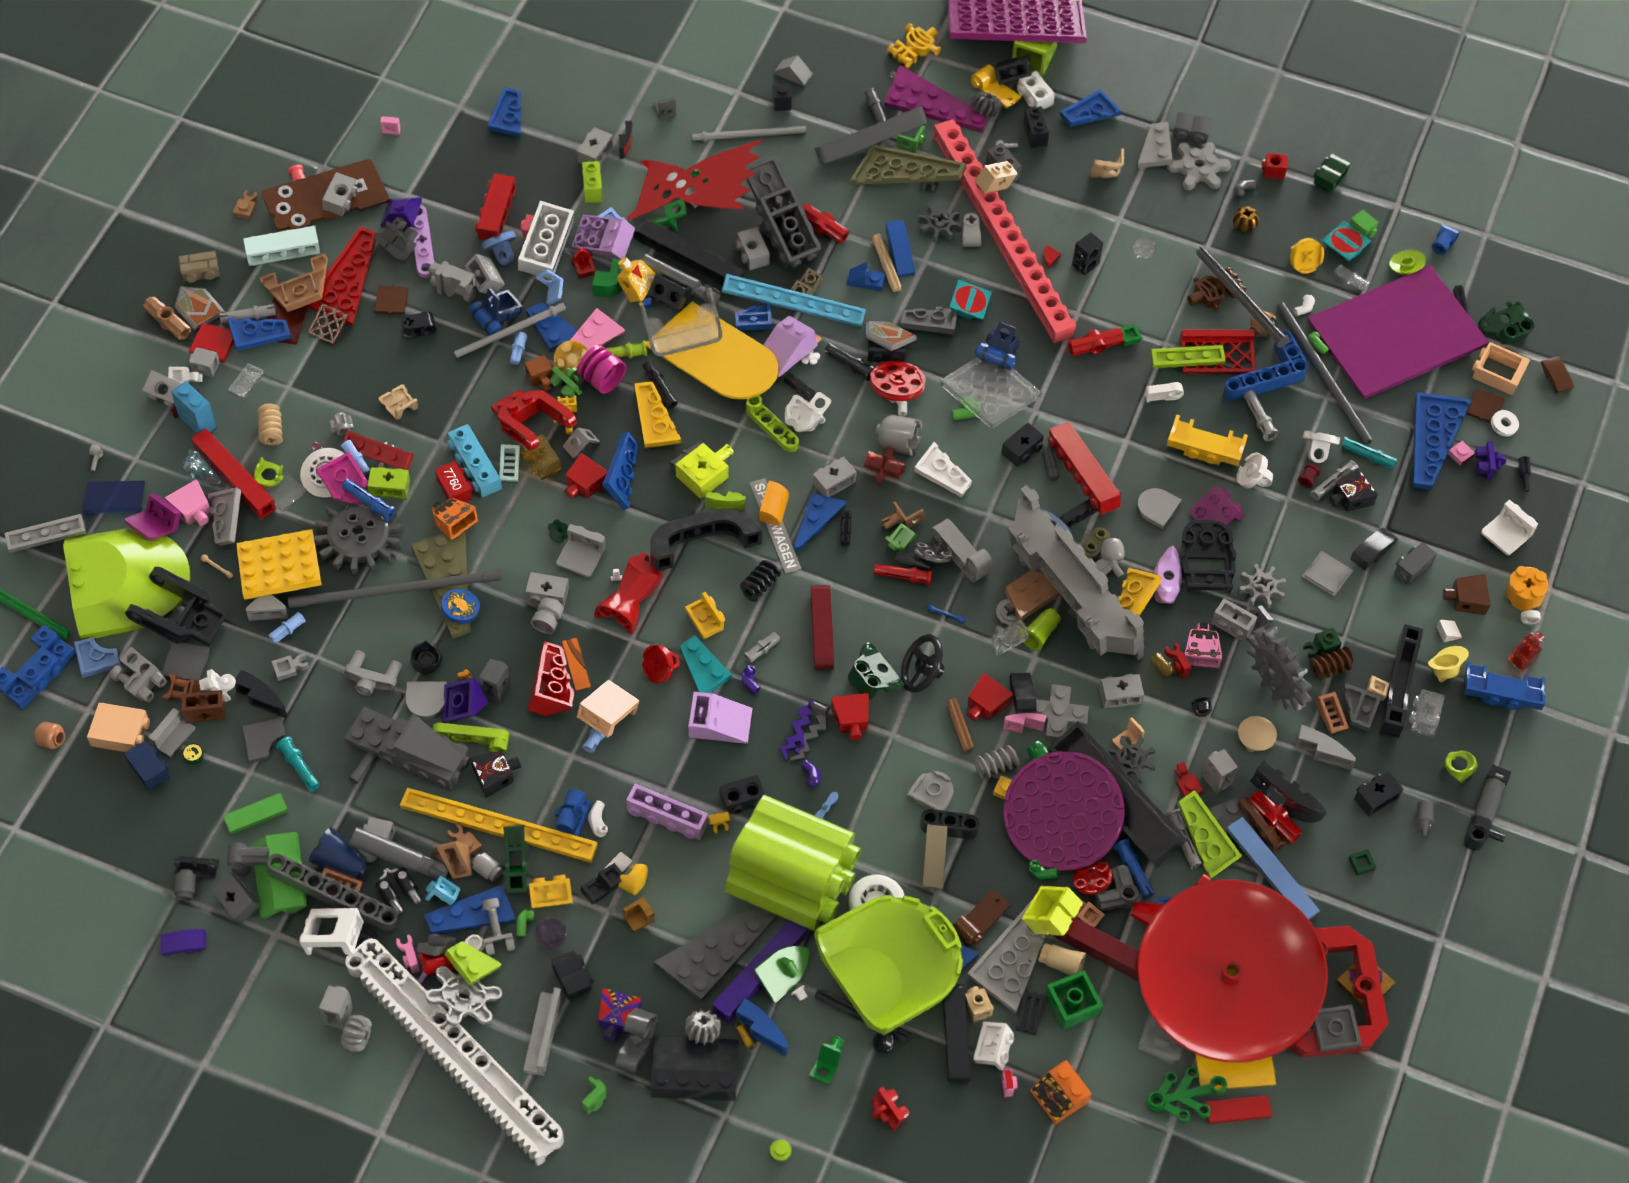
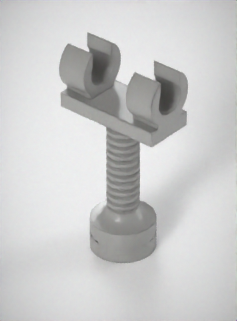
[482,898,515,956]

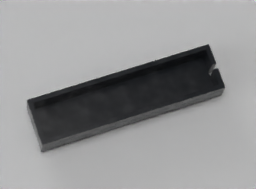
[1048,721,1187,868]

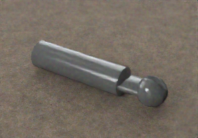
[641,254,721,305]
[349,827,448,880]

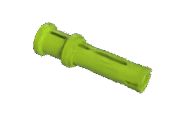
[606,340,647,359]

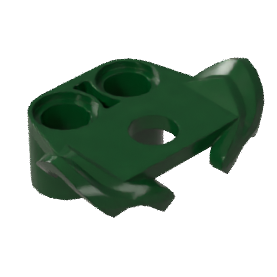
[1478,301,1535,345]
[848,642,905,700]

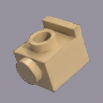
[965,987,994,1022]

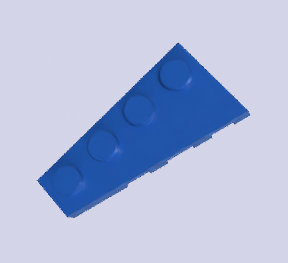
[602,431,638,510]
[424,885,516,934]

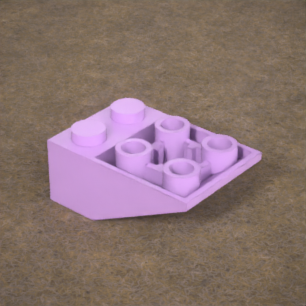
[571,215,635,260]
[688,692,752,744]

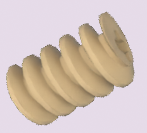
[257,404,283,446]

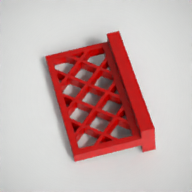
[1179,329,1256,374]

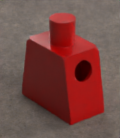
[564,453,607,499]
[967,673,1013,721]
[831,693,869,741]

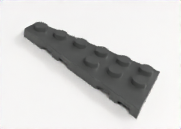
[654,905,779,1002]

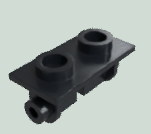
[174,856,219,879]

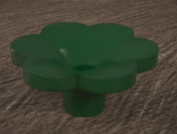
[548,519,568,543]

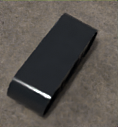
[1010,673,1037,714]
[920,809,979,839]

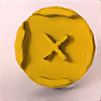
[1290,238,1324,274]

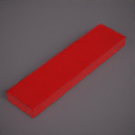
[342,430,414,470]

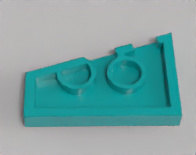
[680,635,732,693]

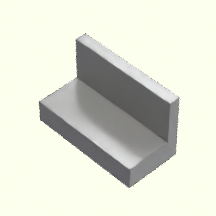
[149,708,196,758]

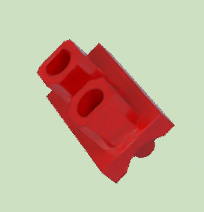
[871,1087,909,1131]

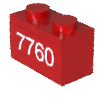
[435,461,474,502]

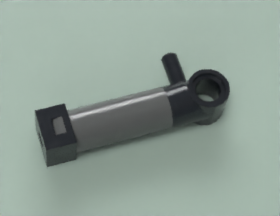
[1464,765,1511,851]

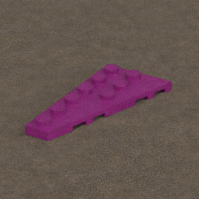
[884,65,988,133]

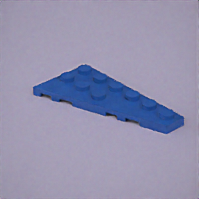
[1413,392,1472,490]

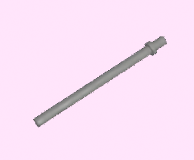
[692,126,806,142]
[454,303,566,358]

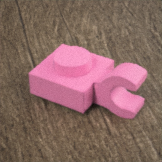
[396,935,420,974]

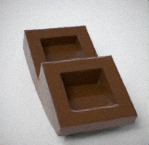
[1541,356,1574,394]

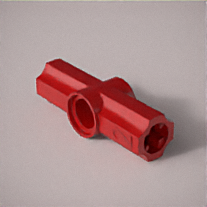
[802,204,849,244]
[1067,328,1124,356]
[1249,790,1303,845]

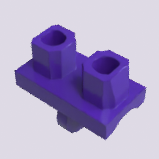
[1475,441,1506,479]

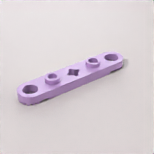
[411,205,434,279]

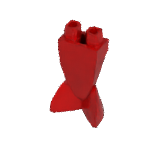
[594,552,664,634]

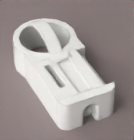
[1145,382,1184,403]

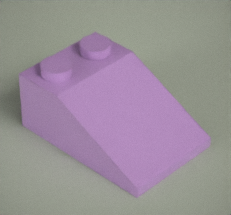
[763,316,818,377]

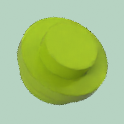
[770,1140,791,1161]

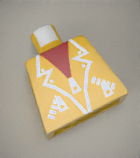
[617,257,656,302]

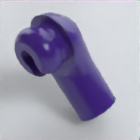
[742,665,761,694]

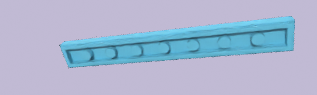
[722,274,866,328]

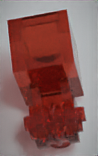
[1508,631,1545,672]

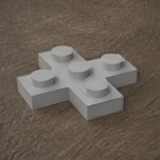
[1035,684,1089,740]

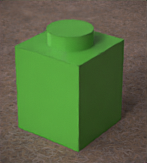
[1349,210,1378,238]

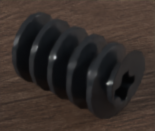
[740,560,781,602]

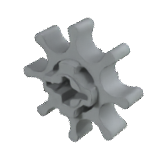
[1239,564,1286,609]

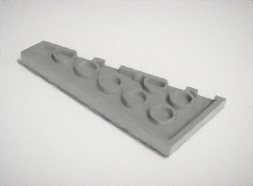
[967,899,1046,1014]

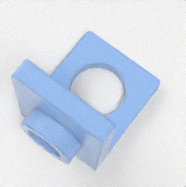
[536,269,564,305]

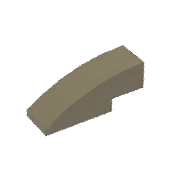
[922,825,947,888]

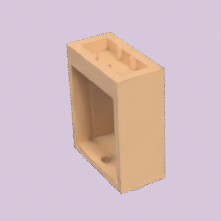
[1472,342,1530,396]

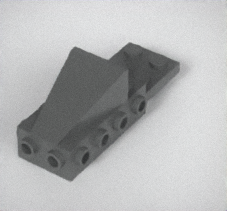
[745,156,821,268]
[344,707,471,791]

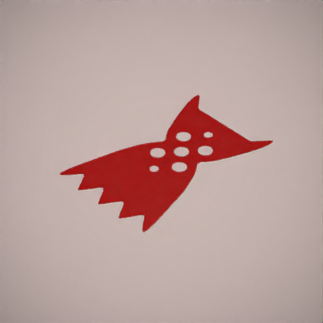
[625,140,763,220]

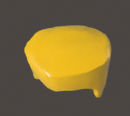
[618,864,648,896]

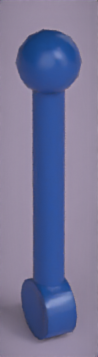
[928,605,966,624]

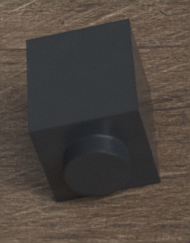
[773,84,792,111]

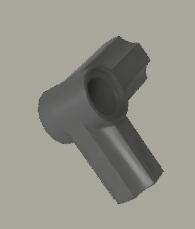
[227,843,270,877]
[1096,865,1138,911]

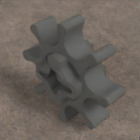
[918,203,962,243]
[1108,735,1156,783]

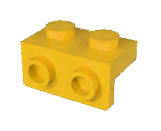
[685,592,725,639]

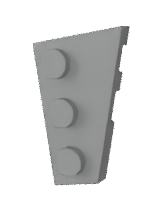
[1138,122,1173,169]
[208,487,241,546]

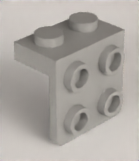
[556,524,606,578]

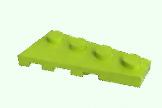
[1177,790,1242,878]

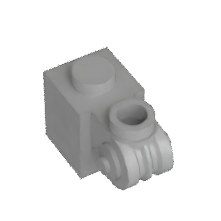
[356,817,395,862]

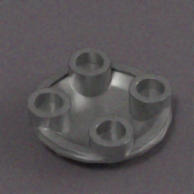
[914,542,952,563]

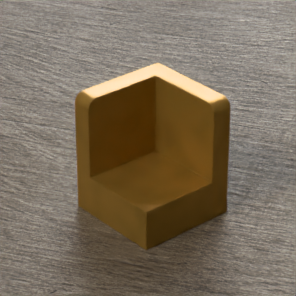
[623,897,655,932]

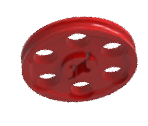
[870,361,925,401]

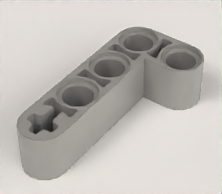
[931,519,992,583]

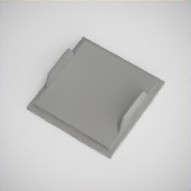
[1302,551,1354,597]

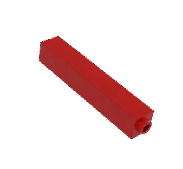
[191,428,276,520]

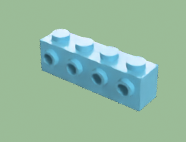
[447,424,502,498]

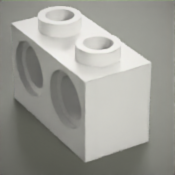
[1017,71,1055,109]

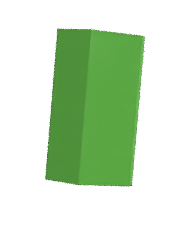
[252,832,307,919]

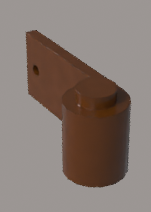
[953,889,1011,947]

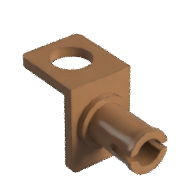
[881,501,926,530]

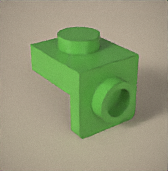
[885,523,917,552]
[582,1076,607,1115]

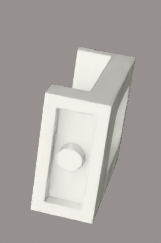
[300,908,364,955]

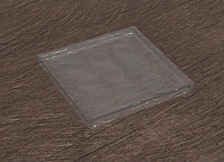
[940,357,1042,429]

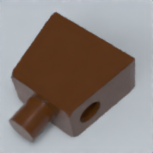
[1443,574,1490,615]

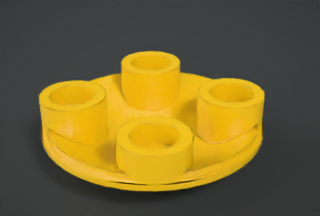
[554,340,588,375]

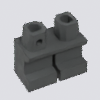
[375,217,418,261]

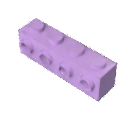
[626,784,708,841]

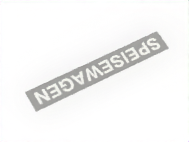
[749,478,801,574]

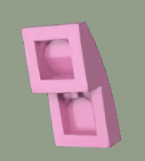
[1003,713,1047,733]

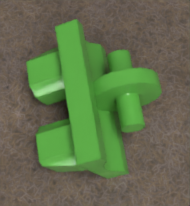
[549,366,582,398]

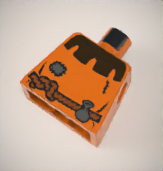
[432,498,479,540]

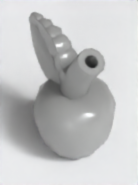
[1095,538,1125,578]

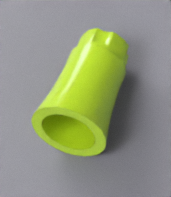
[1020,608,1061,651]

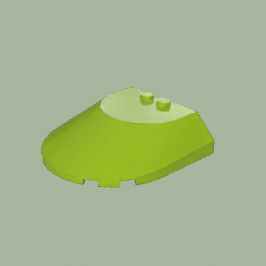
[63,528,191,640]
[814,895,963,1035]

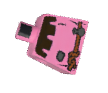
[1184,622,1222,668]

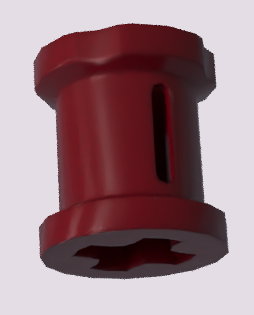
[1297,463,1320,488]

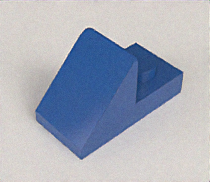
[847,262,885,291]

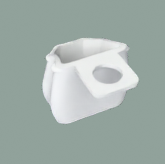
[785,392,831,432]

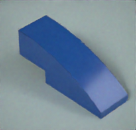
[885,220,915,277]
[736,998,788,1056]

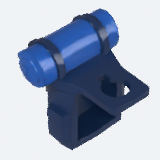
[469,288,522,335]
[975,322,1020,371]

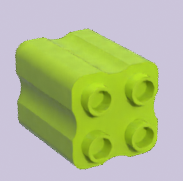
[725,795,861,931]

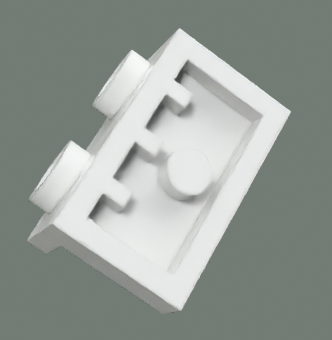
[973,1022,1014,1070]

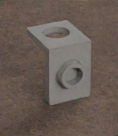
[563,428,600,458]

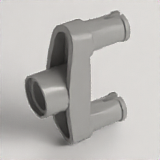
[343,650,402,696]

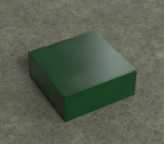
[1349,850,1376,876]

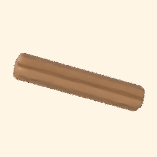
[947,698,974,752]

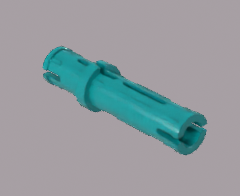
[1341,437,1397,470]

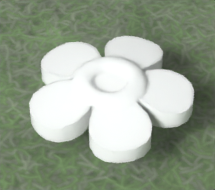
[801,350,820,365]

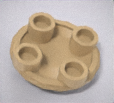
[1238,716,1277,752]

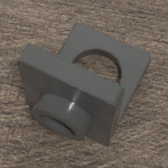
[653,97,676,119]

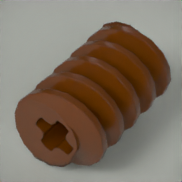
[1309,646,1353,681]

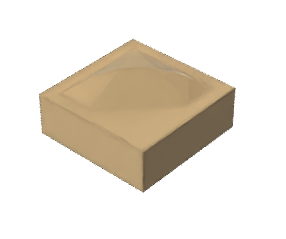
[1366,675,1390,701]

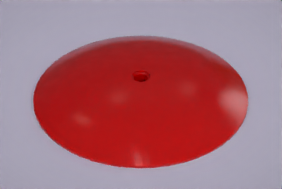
[1138,879,1328,1063]

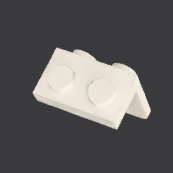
[1481,500,1538,555]

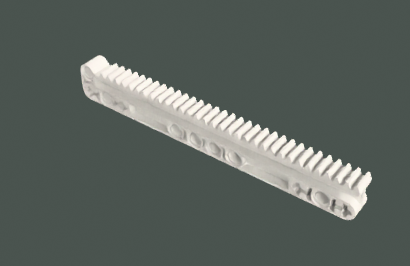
[345,939,564,1166]

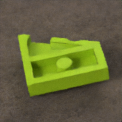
[445,941,501,986]

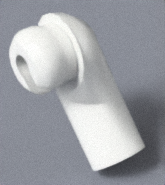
[1293,295,1315,316]
[889,400,907,416]

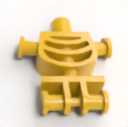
[887,24,941,68]

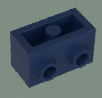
[124,741,169,791]

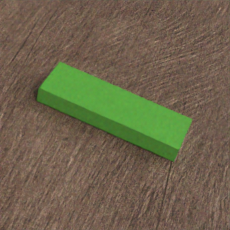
[223,793,288,835]

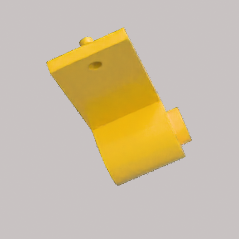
[971,65,1021,109]

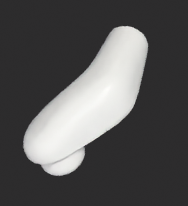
[588,801,608,838]

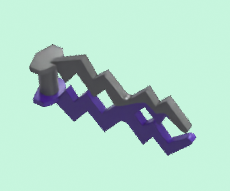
[780,698,830,761]

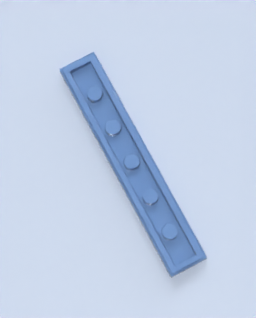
[1226,817,1320,919]

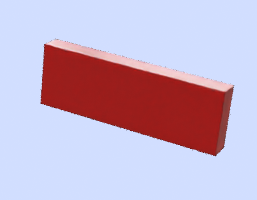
[1205,1095,1272,1124]

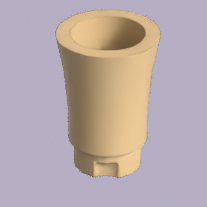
[1039,943,1086,976]

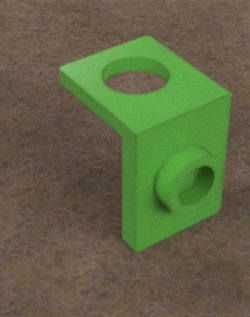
[896,125,925,153]

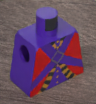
[598,988,642,1042]

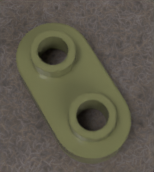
[1082,527,1110,560]

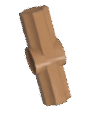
[143,297,191,340]

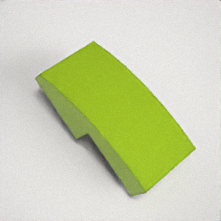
[705,491,746,511]

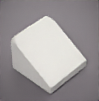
[1436,620,1462,643]

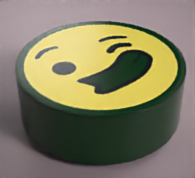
[183,744,204,765]

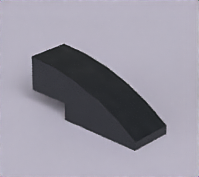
[1350,527,1398,570]
[235,670,287,718]

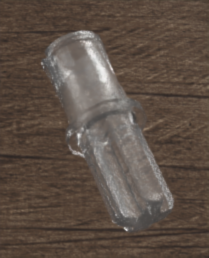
[1334,265,1369,292]

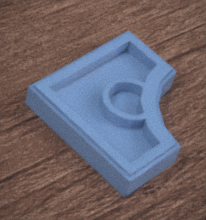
[74,637,121,678]

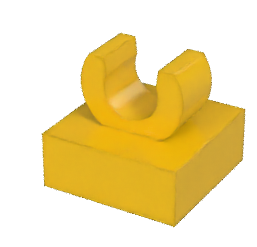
[708,811,730,833]

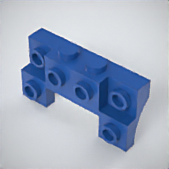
[0,625,77,710]
[1464,661,1546,710]

